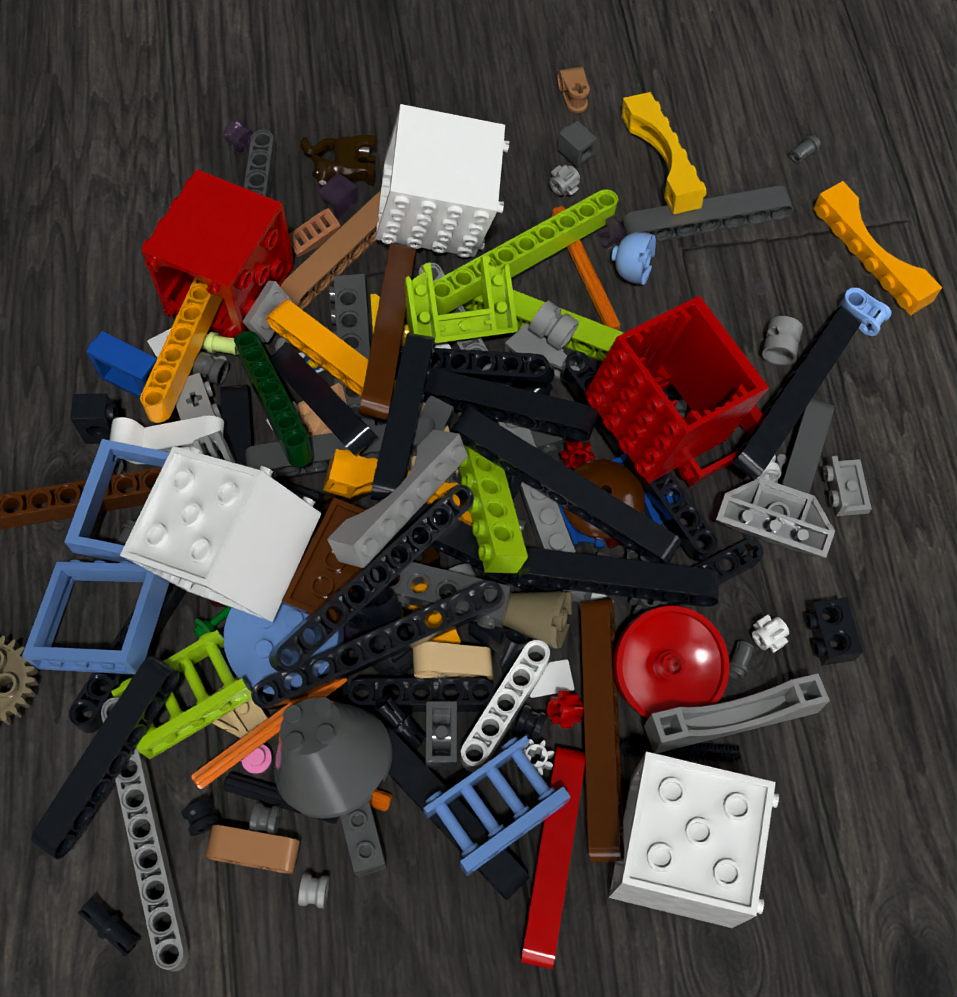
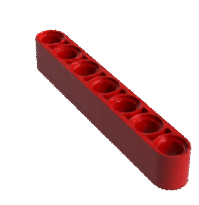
[521,747,586,969]

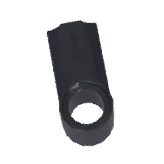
[468,621,527,668]

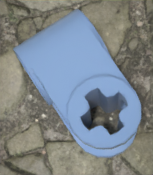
[837,288,892,336]

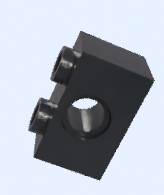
[70,393,120,444]

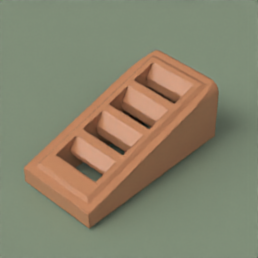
[289,208,341,257]

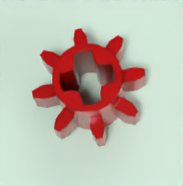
[560,440,595,469]
[547,691,584,729]

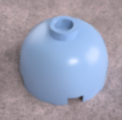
[612,232,656,285]

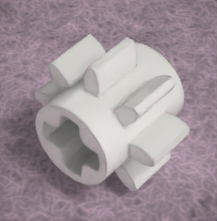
[752,614,789,653]
[517,739,554,777]

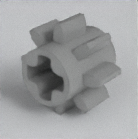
[550,165,580,196]

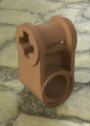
[557,66,590,113]

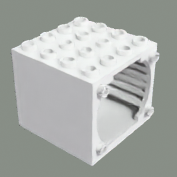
[375,104,509,258]
[120,446,322,622]
[609,752,779,928]

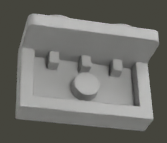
[243,281,293,343]
[823,455,872,516]

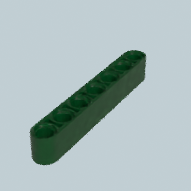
[234,331,313,467]

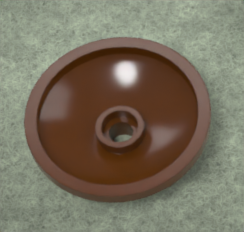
[562,459,645,540]

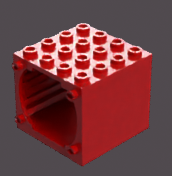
[141,169,295,338]
[585,295,769,483]

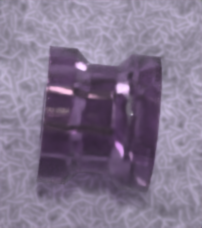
[223,120,254,152]

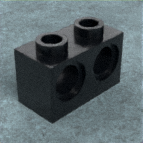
[805,597,863,666]

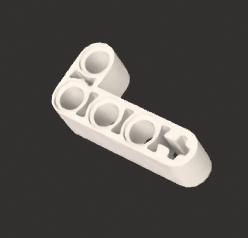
[110,416,224,464]

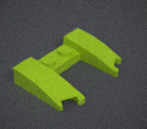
[405,256,518,343]

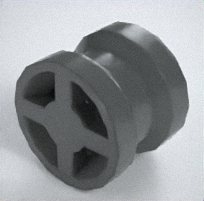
[249,801,282,835]

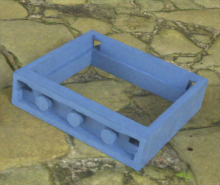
[64,439,170,564]
[22,560,170,674]

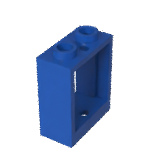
[86,331,157,398]

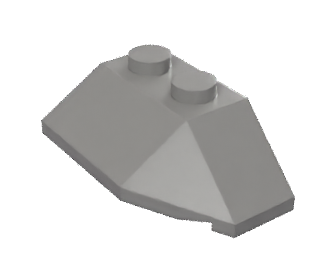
[716,478,835,558]

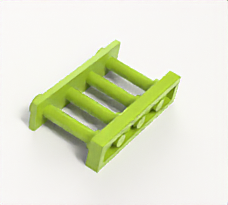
[111,630,252,759]

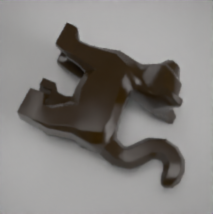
[300,135,376,186]

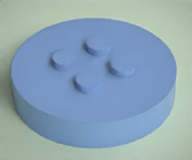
[224,578,344,695]

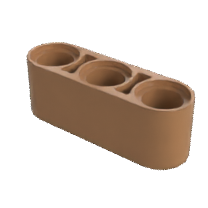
[205,825,300,874]

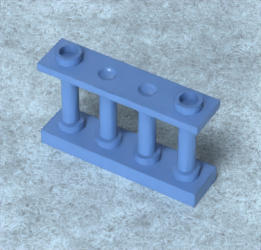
[424,736,571,876]

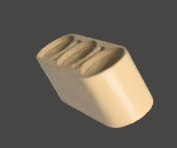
[413,642,493,681]

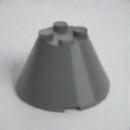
[274,697,393,818]

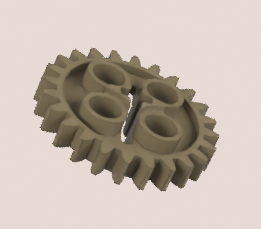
[0,636,39,725]

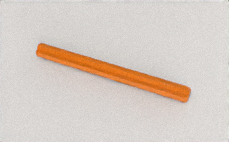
[552,206,620,330]
[191,673,347,789]

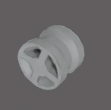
[298,873,329,909]

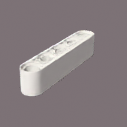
[461,640,550,772]

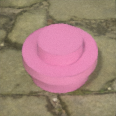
[241,744,272,774]

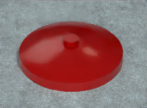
[613,606,730,720]

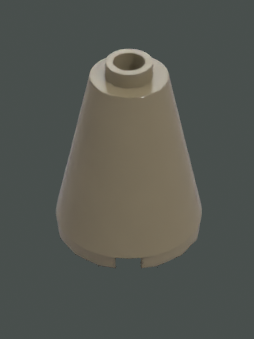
[503,591,572,649]

